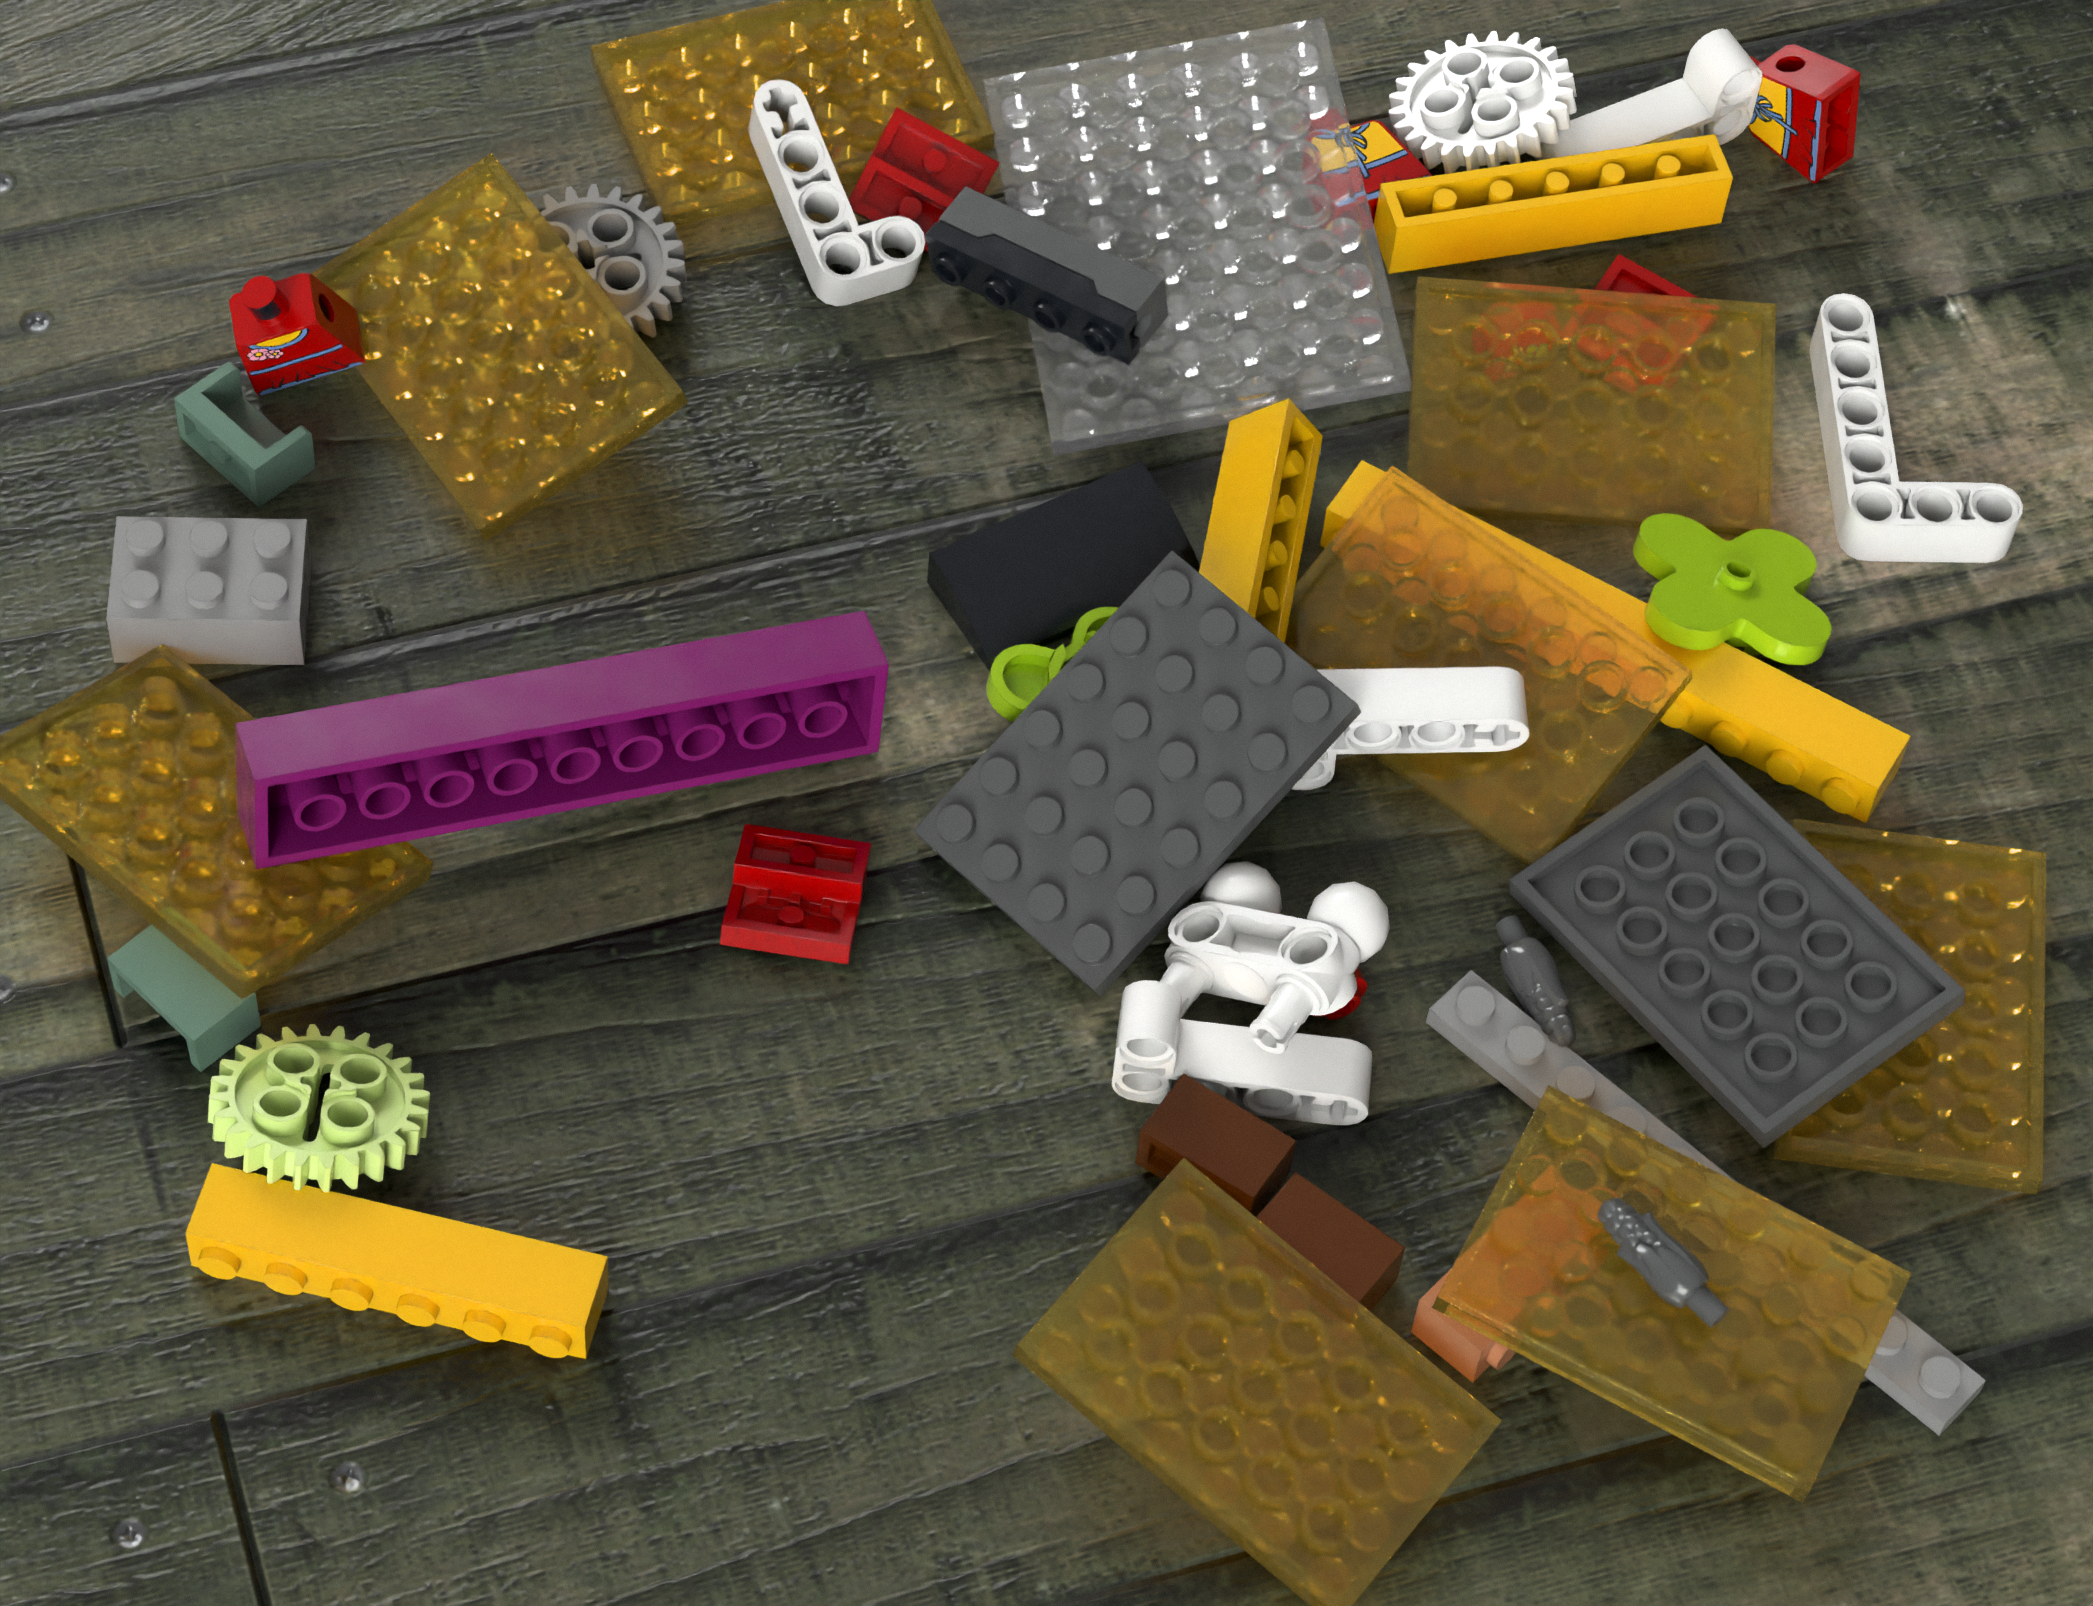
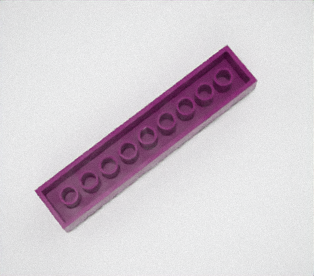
[235,611,889,869]

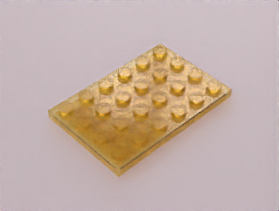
[590,0,995,226]
[311,152,688,541]
[1406,276,1776,536]
[1285,465,1693,866]
[0,644,433,1000]
[1774,819,2046,1194]
[1432,1085,1912,1502]
[1012,1158,1502,1606]

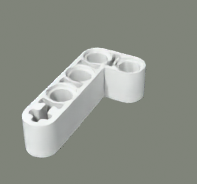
[1533,29,1762,161]
[748,79,925,306]
[1292,667,1529,790]
[1112,980,1373,1125]

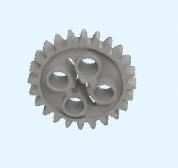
[491,184,687,360]

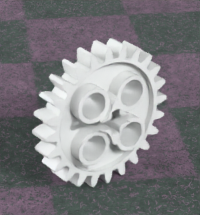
[1389,31,1577,174]

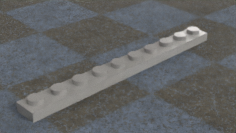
[1426,970,1986,1436]

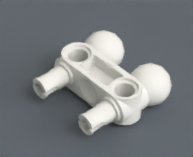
[1160,861,1390,1054]

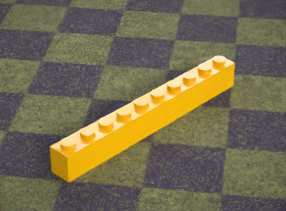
[1320,460,1911,823]

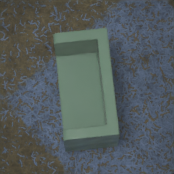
[174,361,316,508]
[107,911,261,1072]

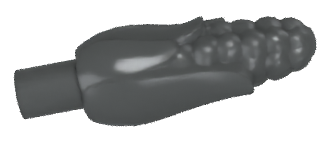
[1495,915,1576,1047]
[1598,1198,1730,1329]

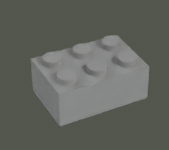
[106,516,312,665]

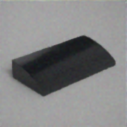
[927,461,1200,671]

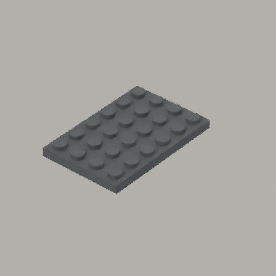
[913,551,1361,997]
[1509,745,1965,1148]

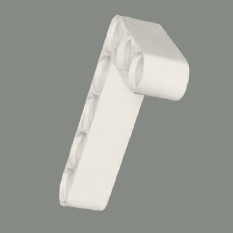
[1809,293,2023,563]

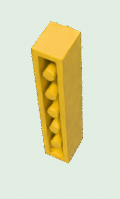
[1373,134,1733,274]
[1199,398,1323,643]
[185,1163,609,1359]

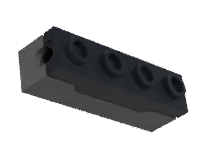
[925,186,1168,365]

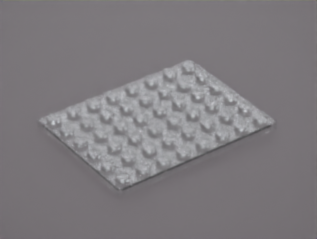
[983,17,1411,456]

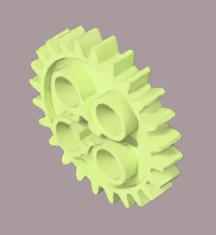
[208,1024,430,1192]

